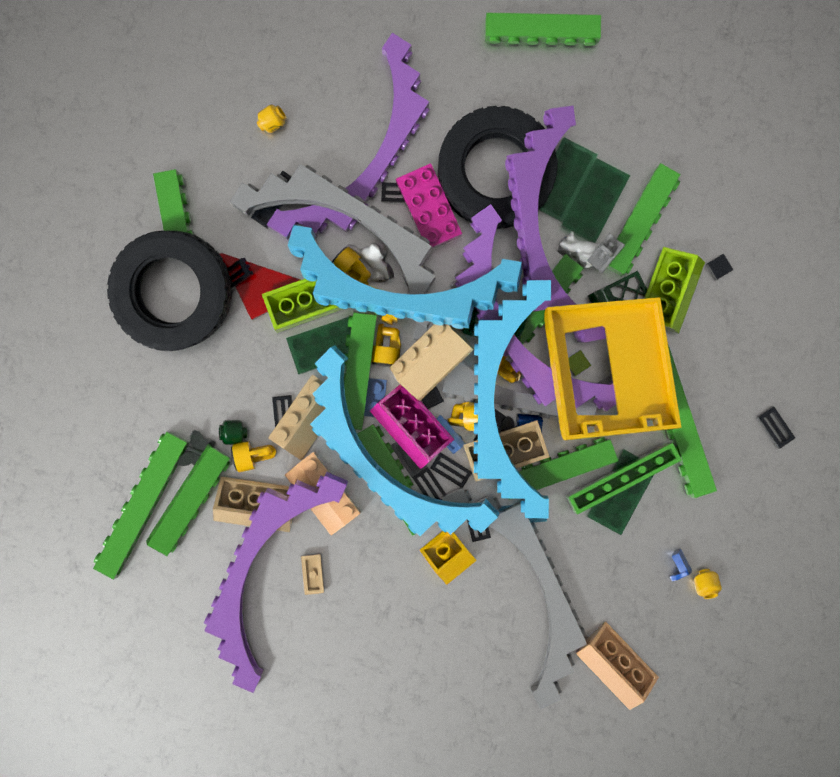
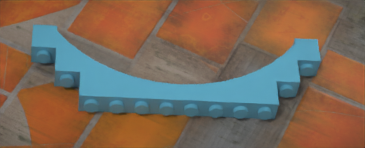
[288,225,522,329]
[474,280,551,518]
[310,345,499,536]

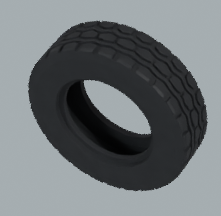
[438,105,558,229]
[107,230,232,351]

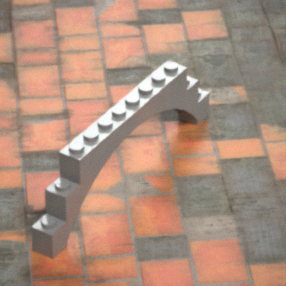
[230,164,436,328]
[414,322,613,421]
[441,487,588,709]

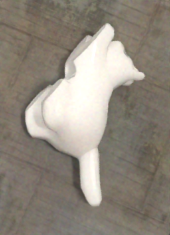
[557,231,601,268]
[346,242,394,282]

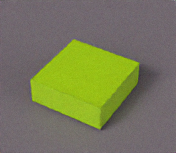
[568,350,591,376]

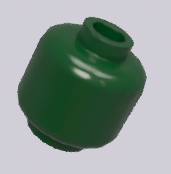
[219,420,247,445]

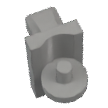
[587,233,625,273]

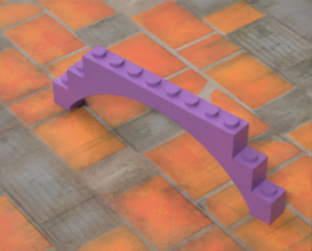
[267,33,430,240]
[505,106,606,342]
[454,204,616,411]
[204,472,348,693]

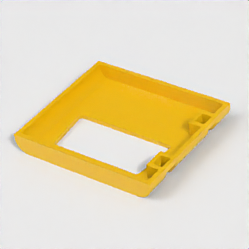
[544,297,681,440]

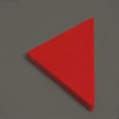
[220,253,301,320]

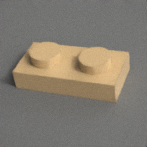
[301,554,324,595]

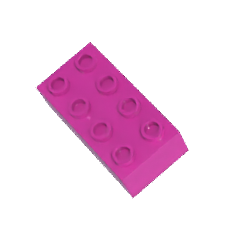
[396,163,462,249]
[370,384,454,469]

